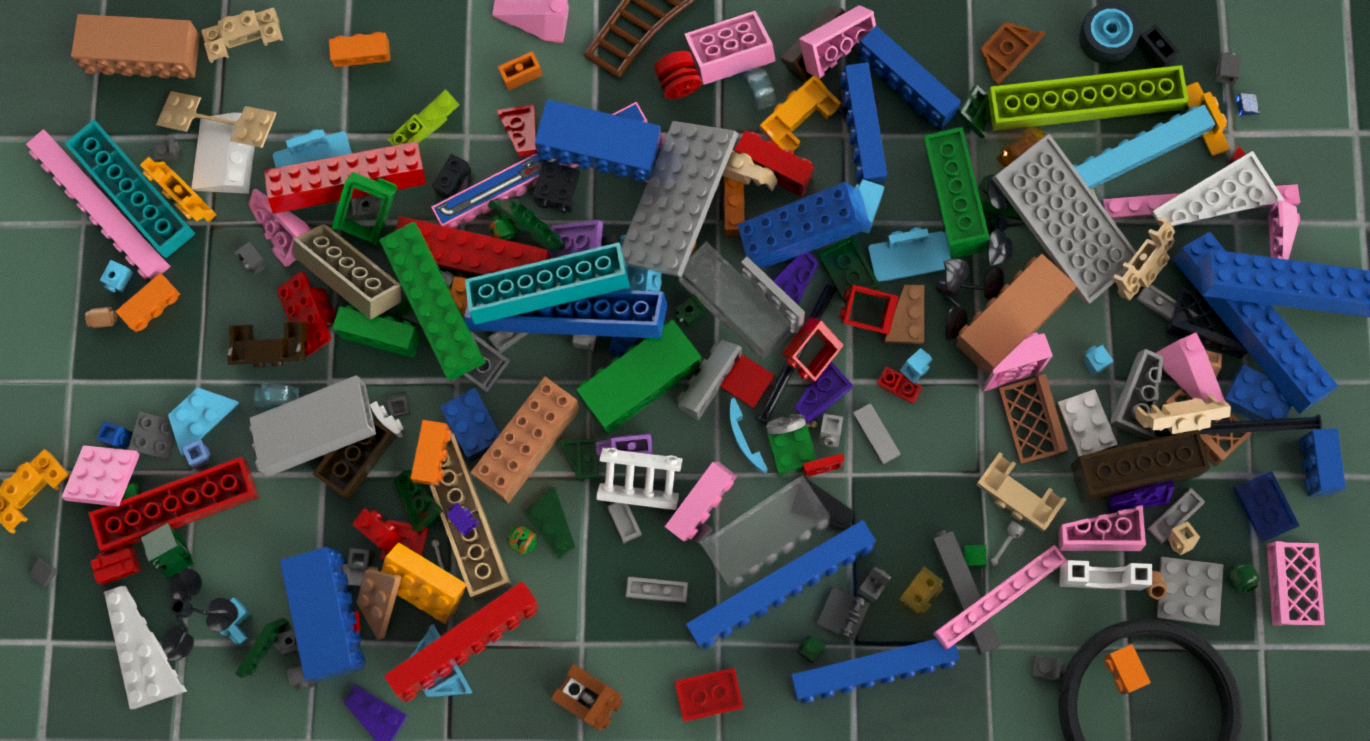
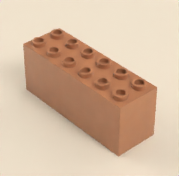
[71,14,200,79]
[955,254,1077,376]
[471,377,581,504]

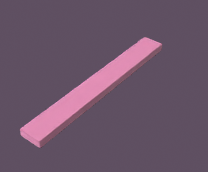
[933,545,1067,650]

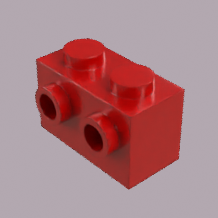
[352,508,402,552]

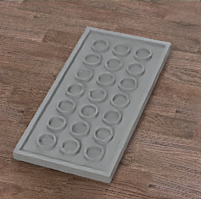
[621,121,738,277]
[992,134,1136,305]

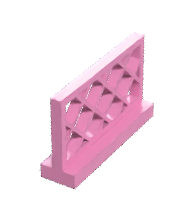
[1266,541,1325,626]

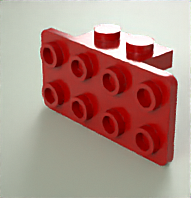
[277,272,336,357]

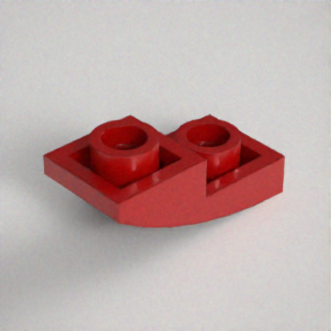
[877,367,923,405]

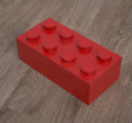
[734,130,814,198]

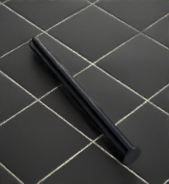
[754,284,836,425]
[1155,415,1322,437]

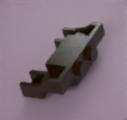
[227,321,308,368]

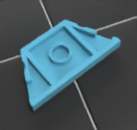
[168,387,239,456]
[409,624,472,697]

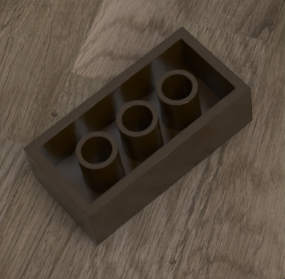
[313,418,396,500]

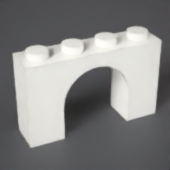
[1060,560,1152,591]

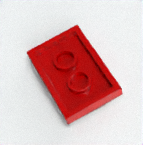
[675,668,744,722]

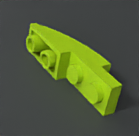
[387,89,459,146]

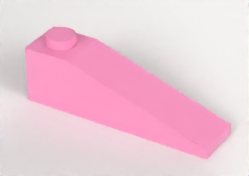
[492,0,569,44]

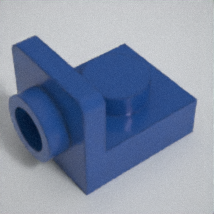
[608,336,640,357]
[96,422,133,450]

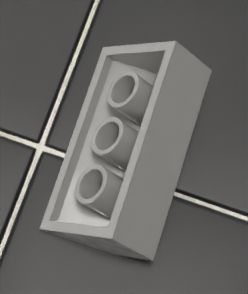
[677,340,742,421]

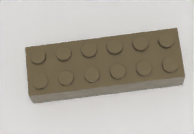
[293,223,401,320]

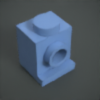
[182,439,211,469]

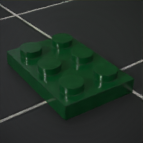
[817,236,880,304]

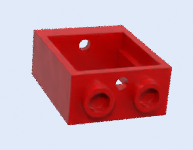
[839,285,899,335]
[781,317,844,381]

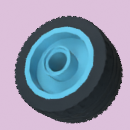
[1079,2,1140,64]

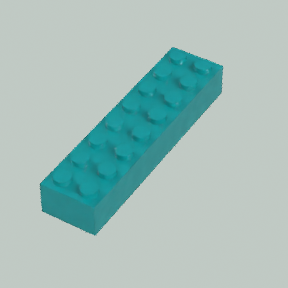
[64,119,195,258]
[465,242,630,325]

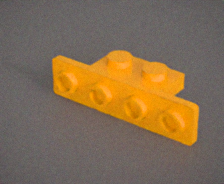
[1186,82,1230,157]

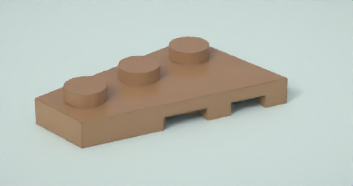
[884,285,924,344]

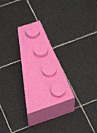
[799,5,876,79]
[665,461,737,541]
[1058,505,1146,551]

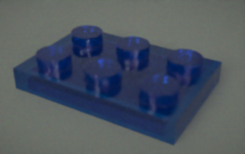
[1234,471,1300,543]

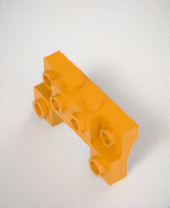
[760,76,841,152]
[140,157,217,223]
[0,449,71,534]

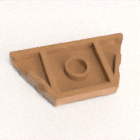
[356,569,401,640]

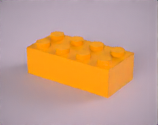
[381,543,467,624]

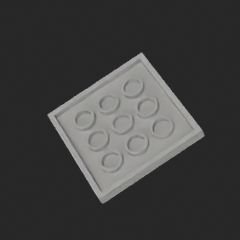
[741,257,805,334]

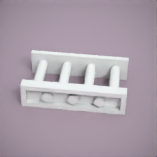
[597,448,683,510]

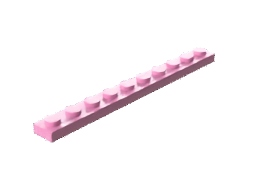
[1102,184,1300,219]

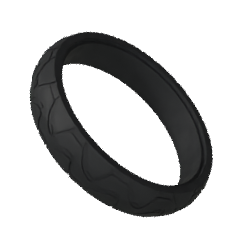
[1059,619,1243,741]

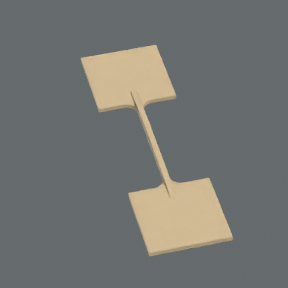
[156,91,277,148]

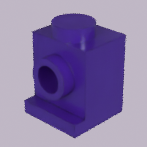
[446,503,480,536]

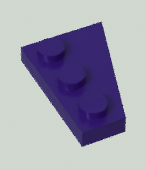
[773,252,819,305]
[794,362,853,424]
[1107,479,1175,513]
[344,685,407,741]

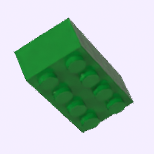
[332,305,421,358]

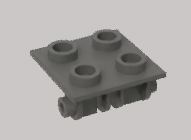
[128,411,175,460]
[817,587,870,641]

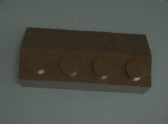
[780,5,846,84]

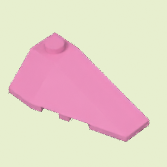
[248,189,312,267]
[1267,201,1300,260]
[1156,333,1225,404]

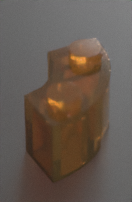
[997,126,1047,168]

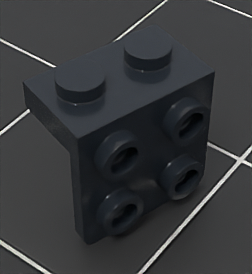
[533,161,580,213]

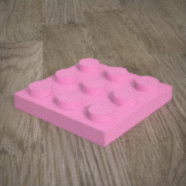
[62,445,140,507]

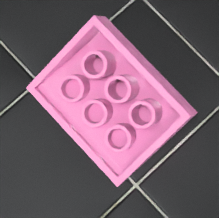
[684,11,776,85]
[982,332,1053,392]

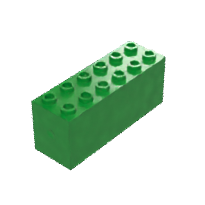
[924,127,989,259]
[576,320,702,435]

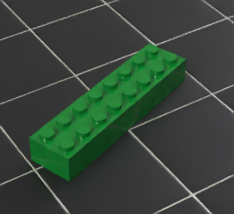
[379,222,486,381]

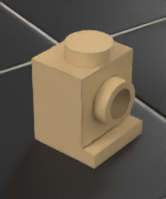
[1168,521,1200,555]

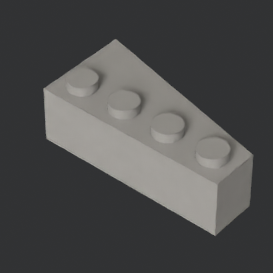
[1109,349,1164,441]

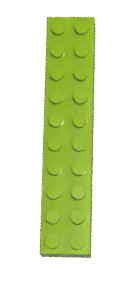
[988,65,1189,131]

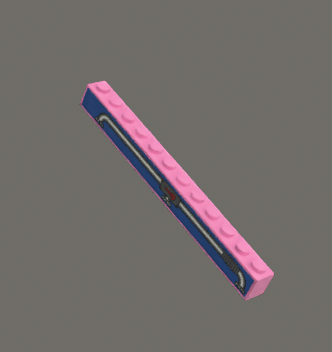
[431,102,648,229]

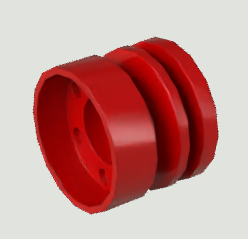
[654,51,702,99]

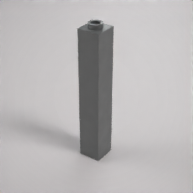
[932,530,1001,655]

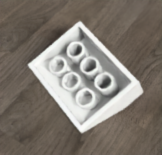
[191,113,255,194]

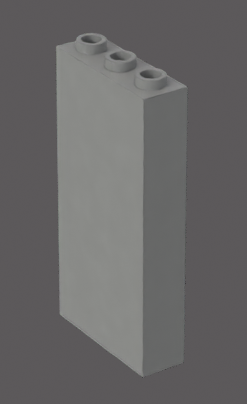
[249,375,376,477]

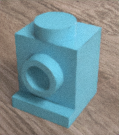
[900,348,932,384]

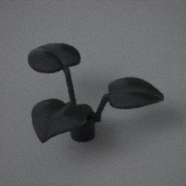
[986,174,1035,266]
[936,259,1004,341]
[162,568,238,661]

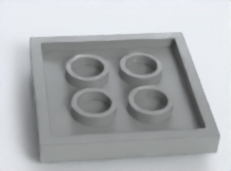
[1156,557,1223,626]

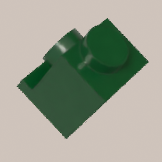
[675,294,706,327]
[797,635,826,664]

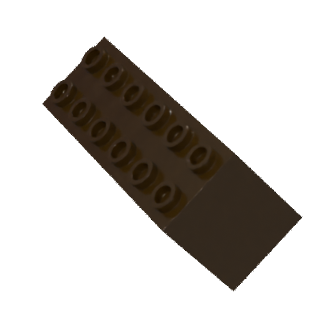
[1071,430,1210,503]

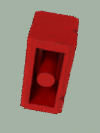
[90,545,141,585]

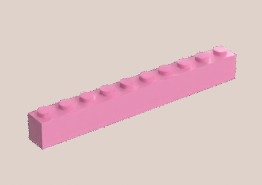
[26,129,171,280]

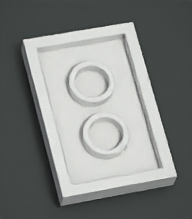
[1057,389,1118,457]

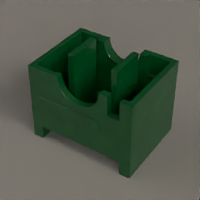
[141,523,194,579]

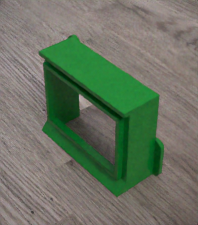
[332,172,397,246]

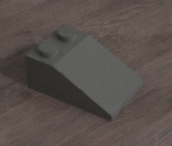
[463,332,510,392]

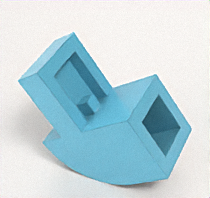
[220,597,251,646]

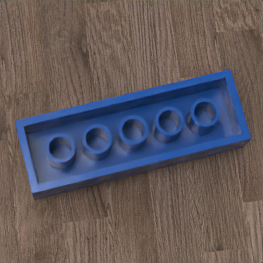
[858,26,961,130]
[839,62,887,185]

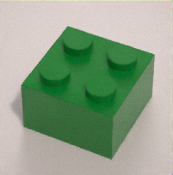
[768,424,817,477]

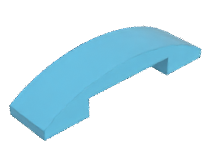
[730,398,768,475]

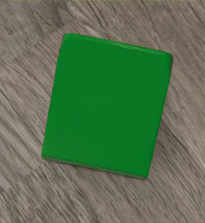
[121,483,139,501]
[964,545,987,567]

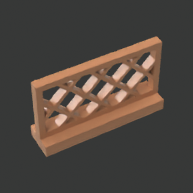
[999,374,1068,464]
[1159,388,1252,467]

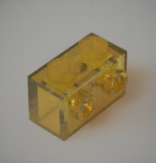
[898,566,944,616]

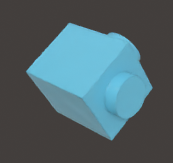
[100,260,133,293]
[1082,345,1114,377]

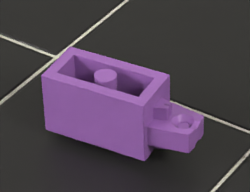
[596,432,653,455]

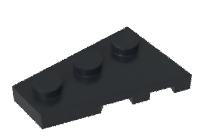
[791,475,855,530]

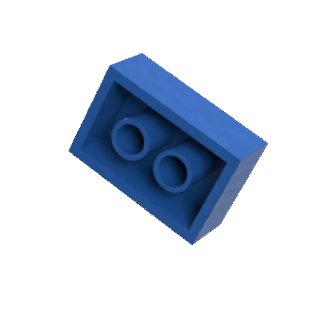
[1224,365,1292,432]
[440,388,500,462]
[1299,428,1346,497]

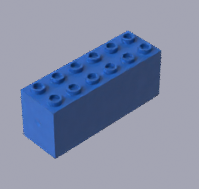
[535,99,662,182]
[737,182,871,269]
[280,547,365,681]

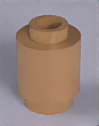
[85,307,117,328]
[1146,571,1168,599]

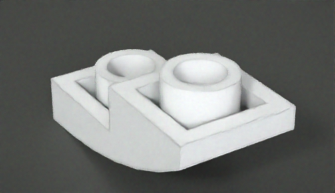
[370,401,404,438]

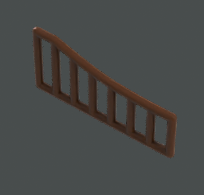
[584,0,696,78]

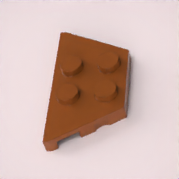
[980,22,1046,86]

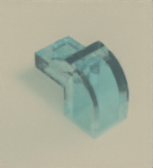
[742,67,777,110]
[254,384,299,408]

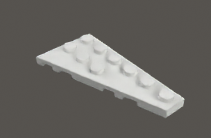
[1151,151,1284,226]
[104,586,187,709]

